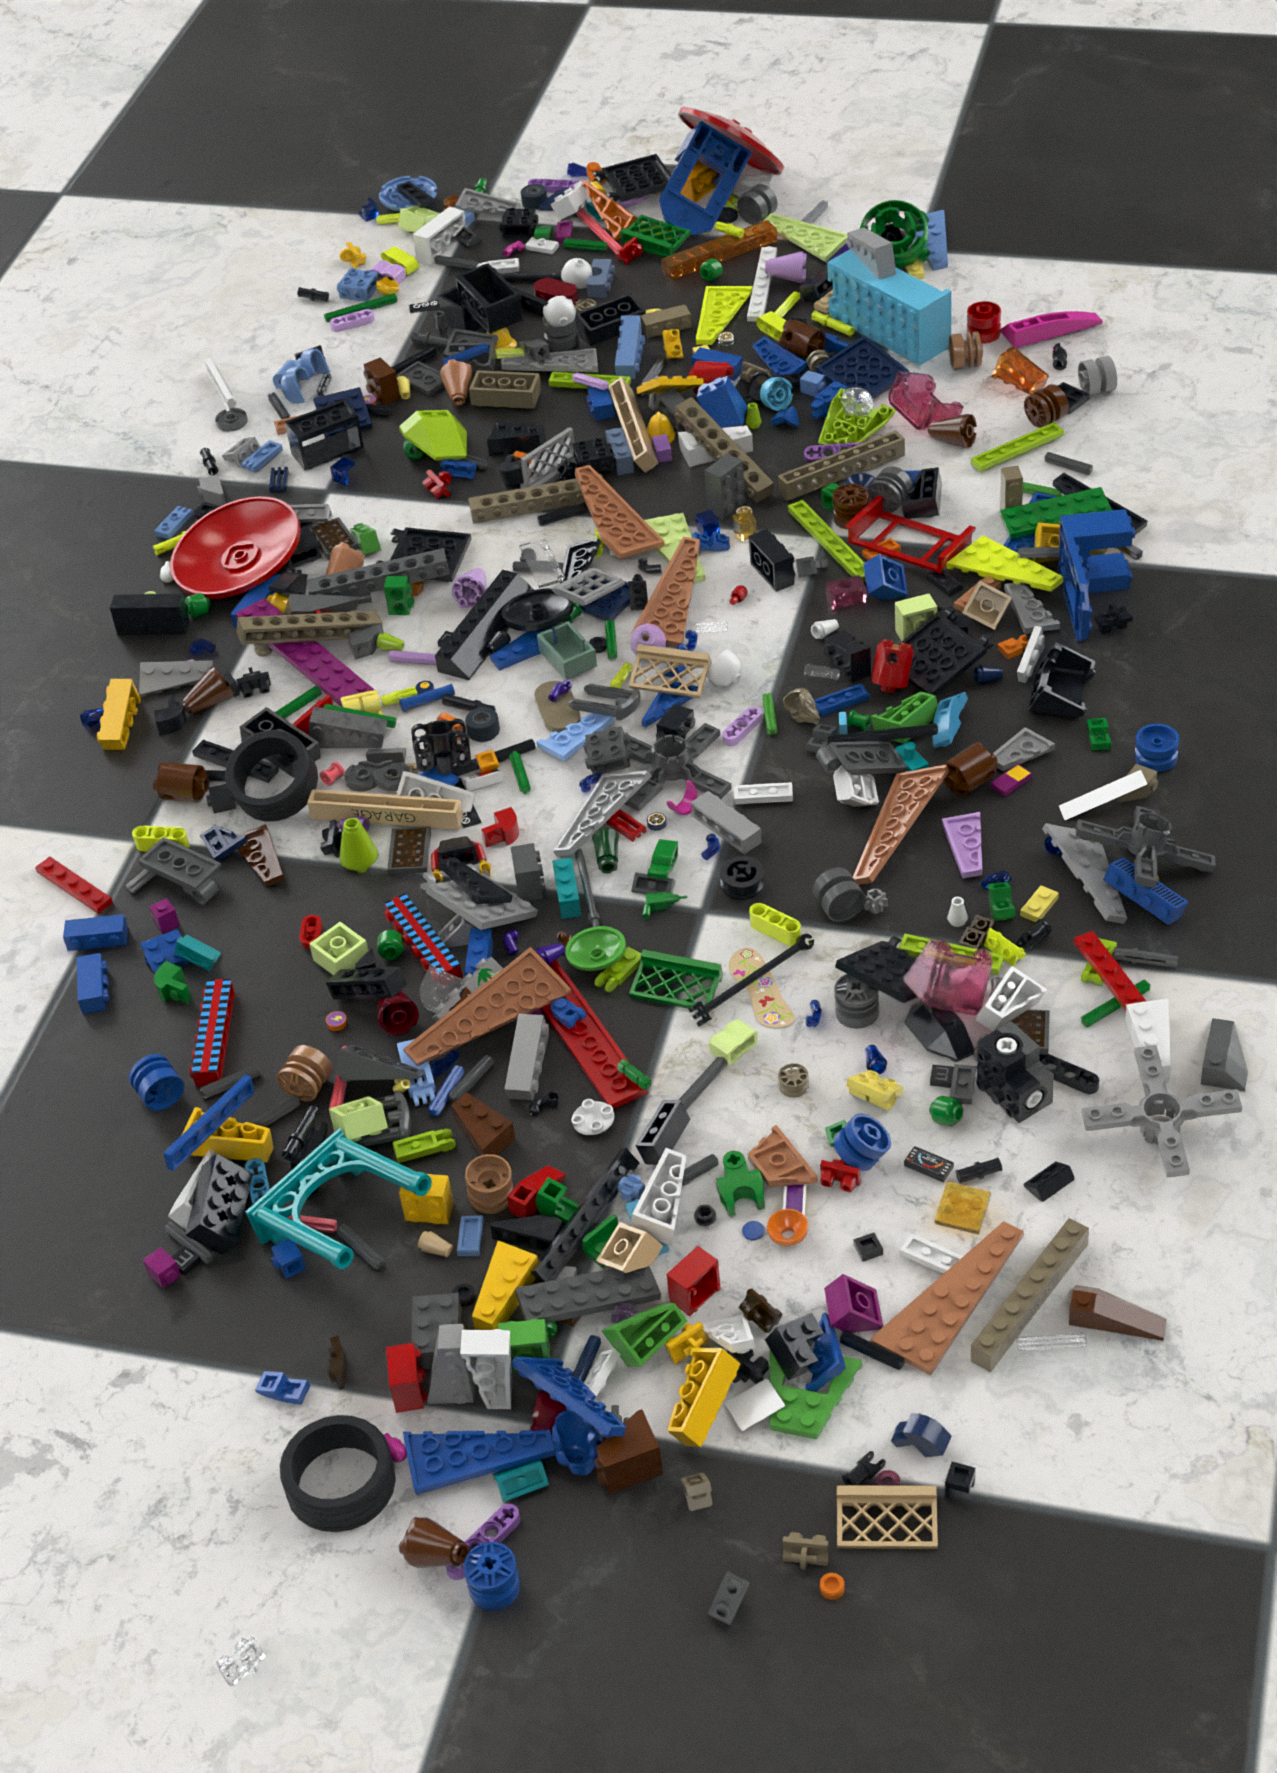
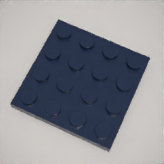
[816,335,909,405]

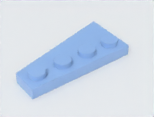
[536,713,615,761]

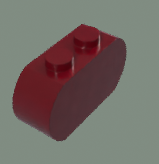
[533,278,578,307]

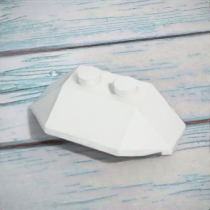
[833,765,879,807]

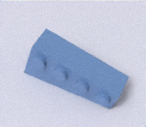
[615,315,645,379]

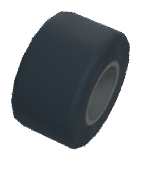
[520,184,547,210]
[465,707,500,742]

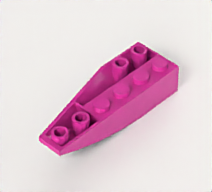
[1001,311,1103,348]

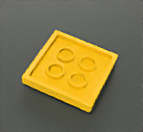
[637,376,704,394]

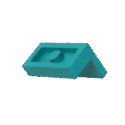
[174,935,221,972]
[492,1460,549,1502]

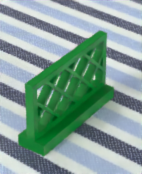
[620,215,691,260]
[629,949,723,1010]

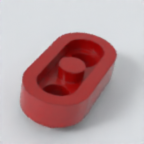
[299,915,323,949]

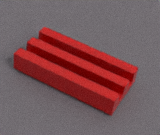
[606,809,647,842]

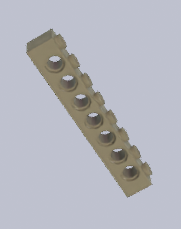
[674,397,774,503]
[778,431,905,501]
[468,474,603,524]
[236,611,383,645]

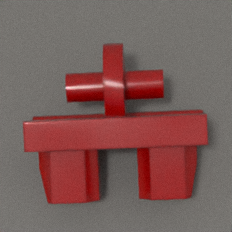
[615,237,643,264]
[422,470,452,499]
[820,1159,861,1193]

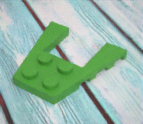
[770,1350,862,1440]

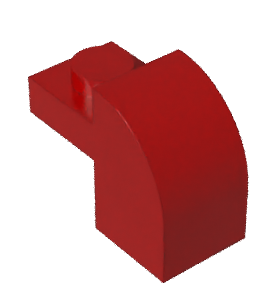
[481,807,519,848]

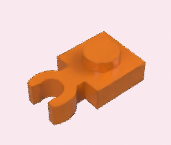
[997,635,1029,659]

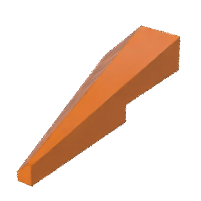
[582,180,638,240]

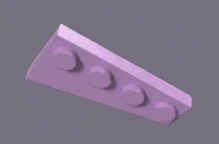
[942,812,982,878]

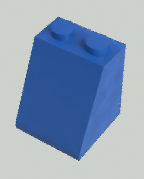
[697,376,747,428]

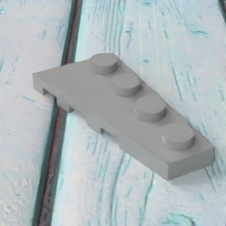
[139,661,213,698]

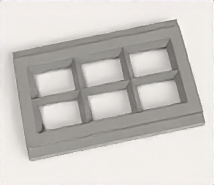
[552,567,625,606]

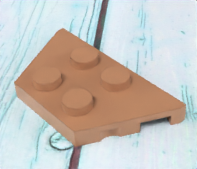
[748,1125,818,1187]

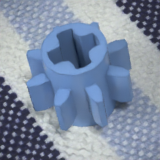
[618,1174,645,1202]

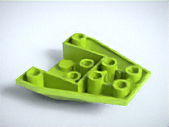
[818,388,896,451]
[399,410,467,461]

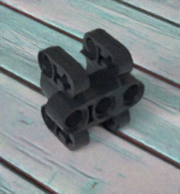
[411,719,471,774]

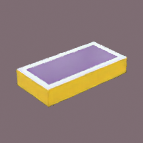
[783,1184,807,1216]

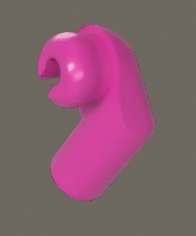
[503,241,525,257]

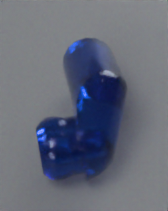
[685,630,698,651]
[579,772,602,793]
[805,1000,822,1027]
[431,1049,460,1076]

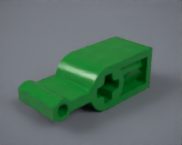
[647,839,678,879]

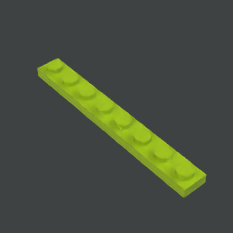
[788,500,866,584]

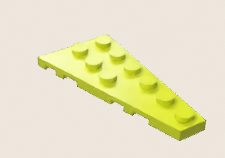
[696,286,753,345]
[946,535,1063,592]

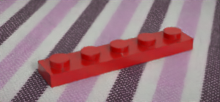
[35,856,113,914]
[1074,931,1146,1011]

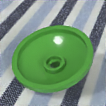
[565,926,626,971]

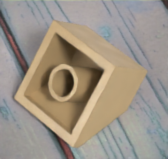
[962,580,1013,630]
[596,1222,663,1273]

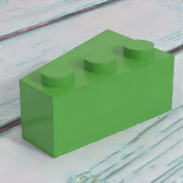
[871,692,938,744]
[601,1303,688,1367]

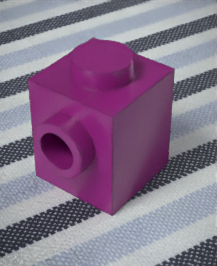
[149,898,180,935]
[143,1247,181,1288]

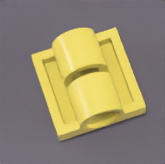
[340,690,383,715]
[846,1070,904,1111]

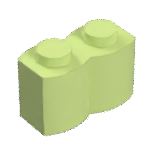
[709,1019,757,1065]

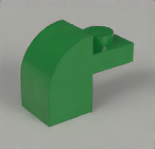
[988,882,1016,921]
[154,961,191,1004]
[535,1177,579,1224]

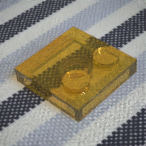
[935,1182,991,1235]

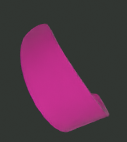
[667,780,698,815]

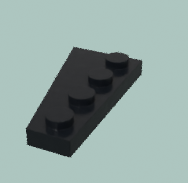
[560,537,601,592]
[438,857,513,904]

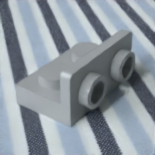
[222,437,260,467]

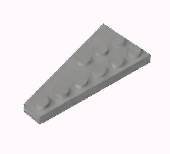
[501,348,598,372]
[553,771,652,857]
[1042,823,1127,924]

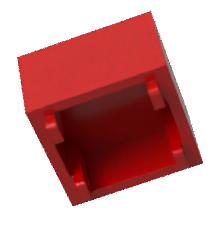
[666,1246,721,1316]
[386,1343,428,1413]

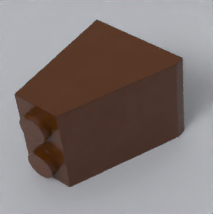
[594,1409,663,1494]

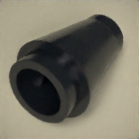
[485,630,511,655]

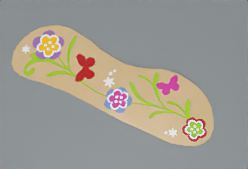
[729,948,795,1028]

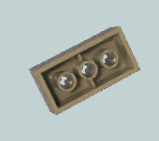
[469,370,541,409]

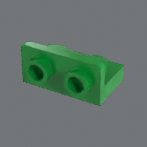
[582,1214,618,1268]

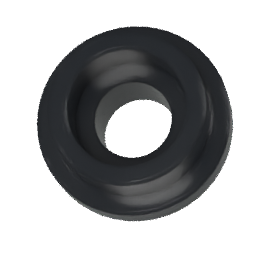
[694,1204,716,1226]

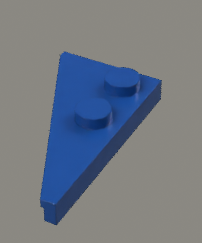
[641,680,698,727]
[805,1312,846,1392]

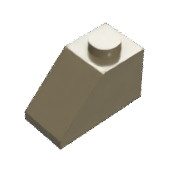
[1117,764,1158,803]

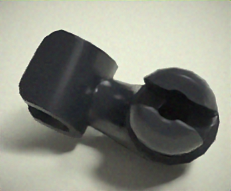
[529,1091,559,1116]

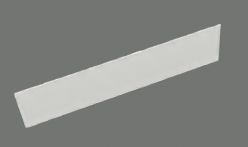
[1059,770,1147,820]

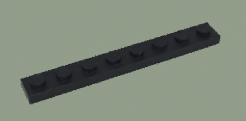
[530,1148,640,1283]

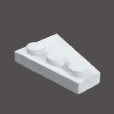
[1017,626,1045,683]
[702,1314,755,1353]

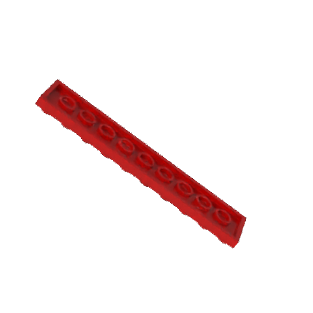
[541,960,648,1109]

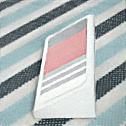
[462,768,504,791]

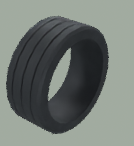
[225,730,318,822]
[279,1415,396,1532]

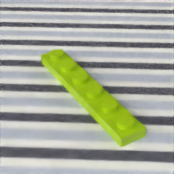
[971,422,1064,472]

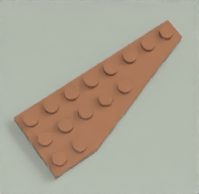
[575,465,664,559]

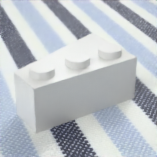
[550,180,592,220]
[975,966,1047,1031]

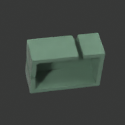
[537,621,597,680]

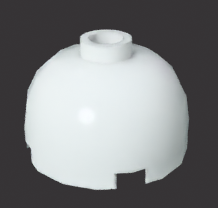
[561,258,593,289]
[543,296,576,327]
[706,649,742,687]

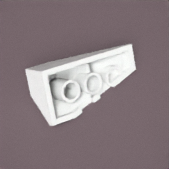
[396,771,476,812]
[168,1149,217,1230]

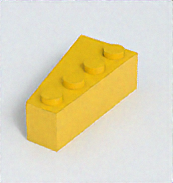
[97,679,141,750]
[182,1107,274,1162]
[472,1241,538,1330]

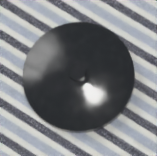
[502,588,574,631]

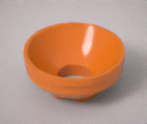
[767,1209,808,1246]

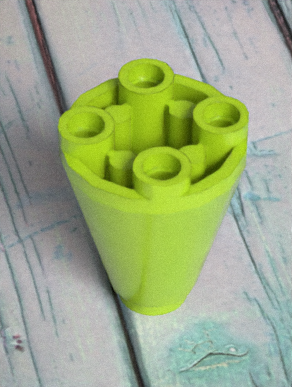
[339,818,379,873]

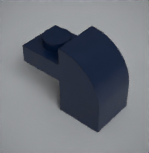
[891,1413,952,1457]

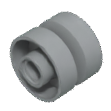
[1078,356,1117,396]

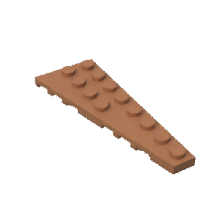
[853,765,949,885]
[403,947,571,1067]

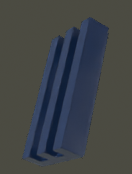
[269,466,289,492]

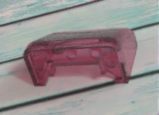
[888,371,964,430]
[903,939,993,1015]

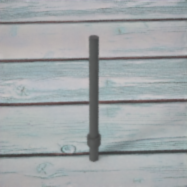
[575,849,601,927]

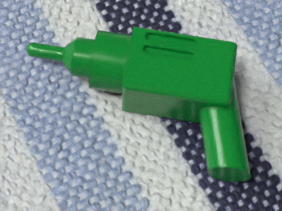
[642,891,687,919]

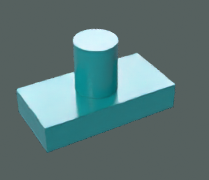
[895,742,929,771]

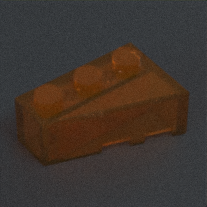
[992,346,1049,395]

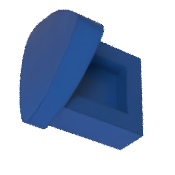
[770,406,799,427]

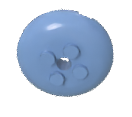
[379,176,437,212]

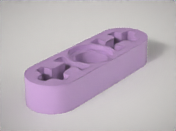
[330,309,375,332]
[722,706,762,746]

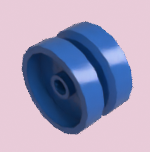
[1135,724,1179,772]
[834,1114,892,1171]

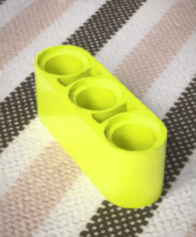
[381,246,419,276]
[756,311,786,341]
[132,826,190,852]
[749,903,801,946]

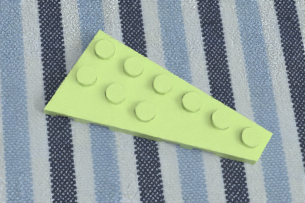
[763,213,848,262]
[644,513,705,583]

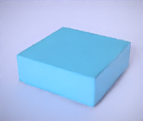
[839,712,847,734]

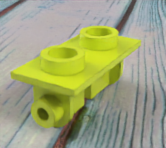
[983,928,1026,967]

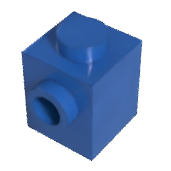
[271,1239,306,1279]

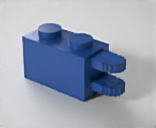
[811,381,848,419]
[586,386,615,421]

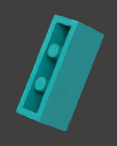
[552,858,581,919]

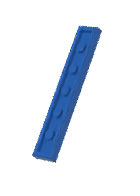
[163,1074,255,1171]

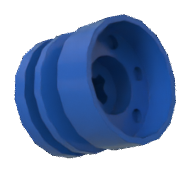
[128,1054,185,1111]
[463,1542,521,1611]

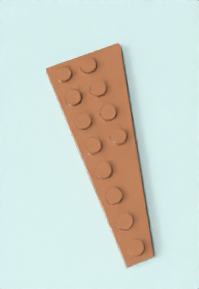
[631,536,700,647]
[870,1221,1024,1375]

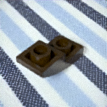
[959,914,996,950]
[327,1335,347,1390]

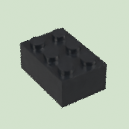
[748,529,795,592]

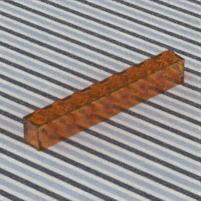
[661,220,777,281]

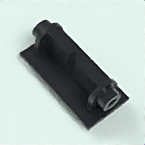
[628,574,648,610]

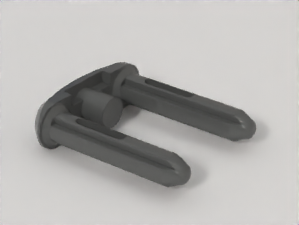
[568,684,640,720]
[355,1090,412,1147]

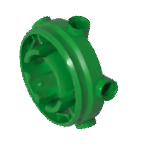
[860,200,930,268]

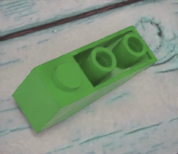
[350,523,381,555]

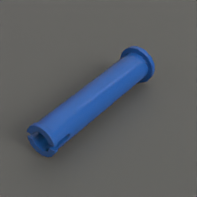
[399,684,455,712]

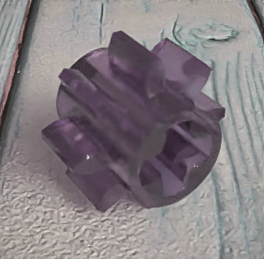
[611,1302,639,1323]

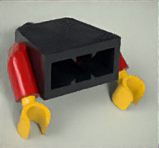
[431,836,491,883]

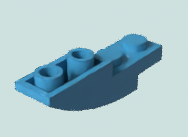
[932,692,968,748]

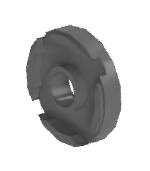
[215,408,248,431]
[373,760,411,791]
[344,761,377,791]

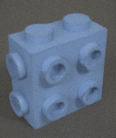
[337,268,379,302]

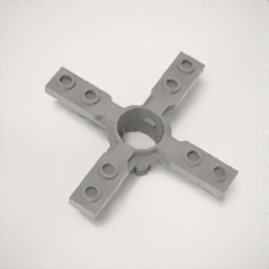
[1082,1045,1242,1178]

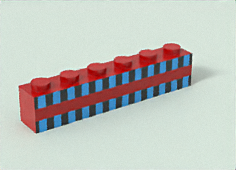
[383,893,463,989]
[189,979,235,1086]

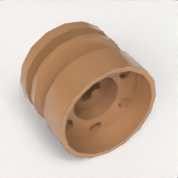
[949,332,983,369]
[276,1045,333,1102]
[465,1154,513,1214]

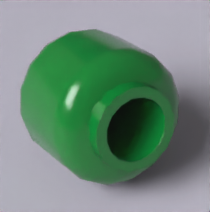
[700,258,723,282]
[403,439,425,460]
[185,593,211,618]
[377,930,403,960]
[929,1096,964,1126]

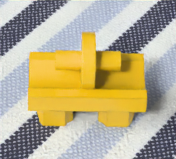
[339,242,366,268]
[662,329,683,359]
[664,1321,709,1365]

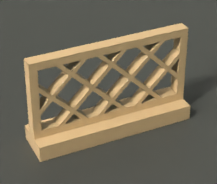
[629,644,712,698]
[837,1486,938,1549]

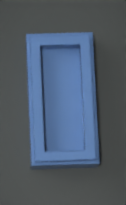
[457,1216,484,1256]

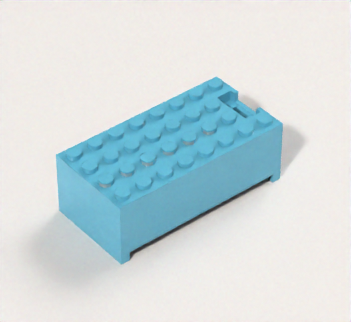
[827,249,952,366]

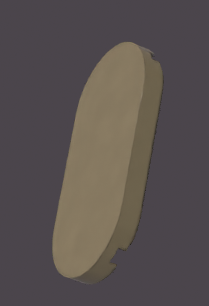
[534,681,581,733]

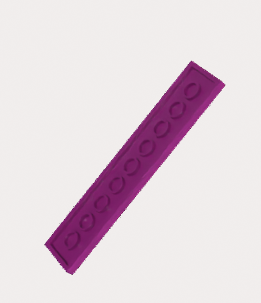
[235,598,374,707]

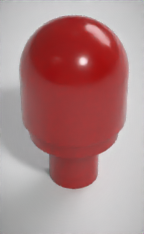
[729,585,748,605]

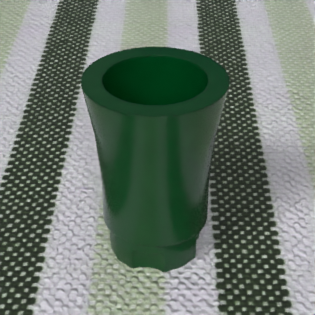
[592,828,619,874]

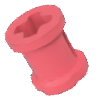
[319,762,345,786]

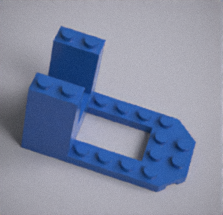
[658,121,752,237]
[1058,509,1135,642]

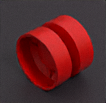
[967,301,1001,344]

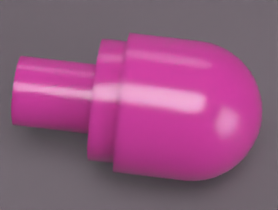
[384,1433,407,1463]

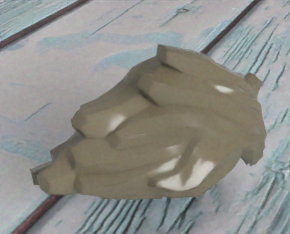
[783,688,820,725]

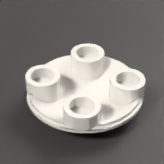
[571,1099,615,1135]

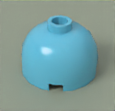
[760,377,793,411]

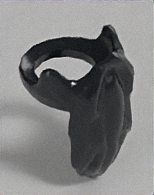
[749,371,772,402]

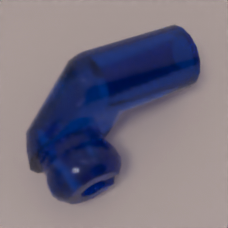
[189,638,216,654]
[701,833,720,860]
[980,871,1012,889]

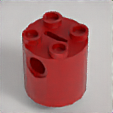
[688,361,734,394]
[871,639,914,693]

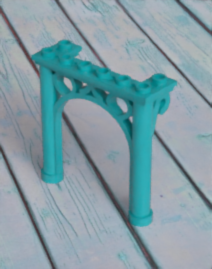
[245,1128,432,1269]

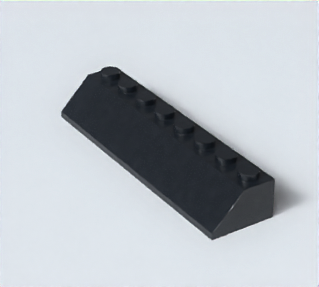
[435,570,534,680]

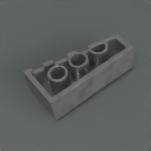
[308,707,387,748]

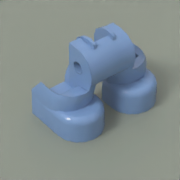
[273,349,331,404]

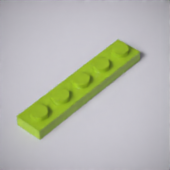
[549,372,631,390]
[898,934,1004,976]

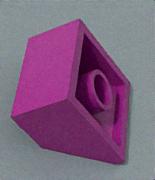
[824,1274,883,1333]

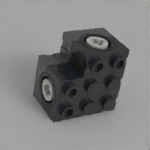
[976,1021,1054,1123]

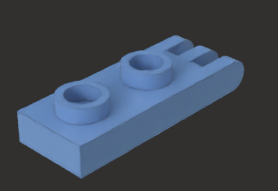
[241,440,283,472]
[154,506,194,539]

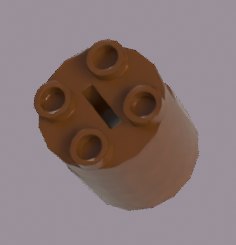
[778,320,826,358]
[943,742,998,796]
[153,762,209,803]

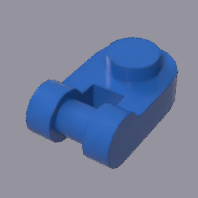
[550,998,587,1029]

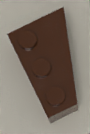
[451,1092,516,1156]

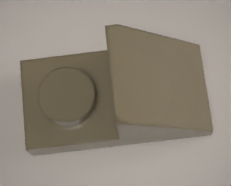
[680,1472,713,1511]

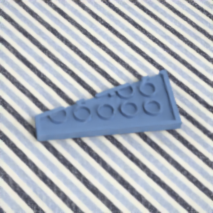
[913,210,948,271]

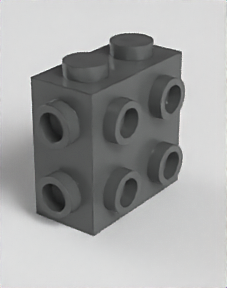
[583,726,632,776]

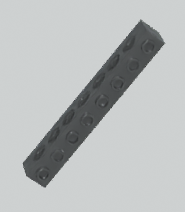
[307,548,450,596]

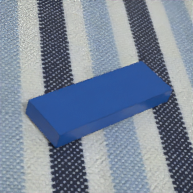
[814,684,870,717]

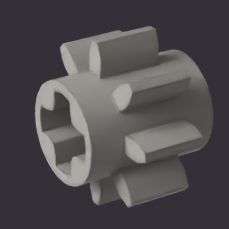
[864,889,888,914]

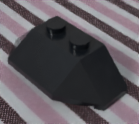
[905,996,974,1062]

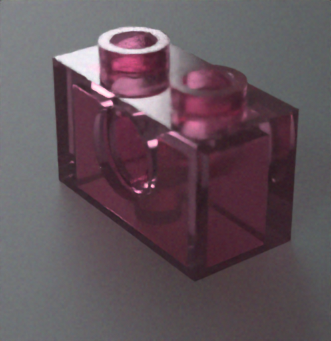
[825,575,867,609]

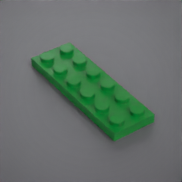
[999,487,1112,539]

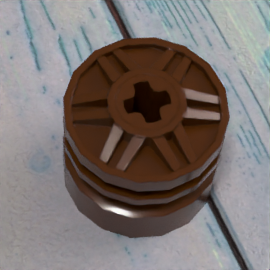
[1024,384,1069,428]
[833,484,869,529]

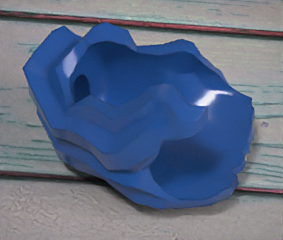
[552,1411,603,1475]

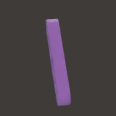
[528,179,582,193]
[804,442,864,463]
[446,1504,521,1580]

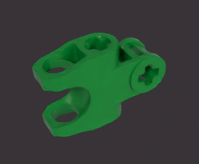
[715,1151,765,1217]

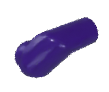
[548,680,572,702]
[503,930,519,955]

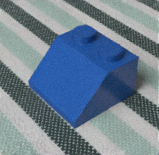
[863,554,908,599]

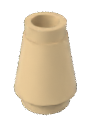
[417,1231,453,1257]

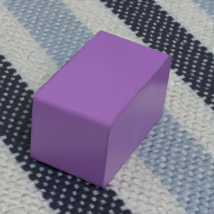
[652,434,672,463]

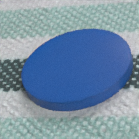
[742,1221,765,1240]

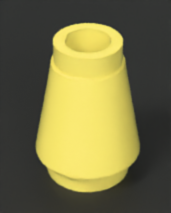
[397,376,411,399]

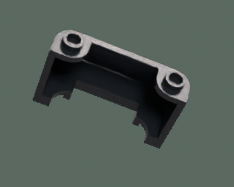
[1027,642,1096,719]

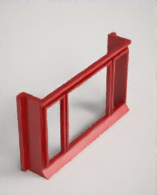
[845,495,976,574]

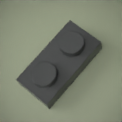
[950,1064,976,1105]

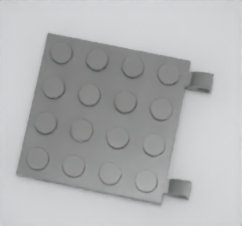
[420,864,538,930]

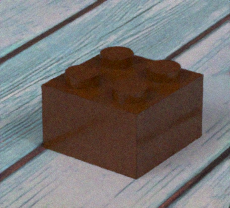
[363,357,400,405]

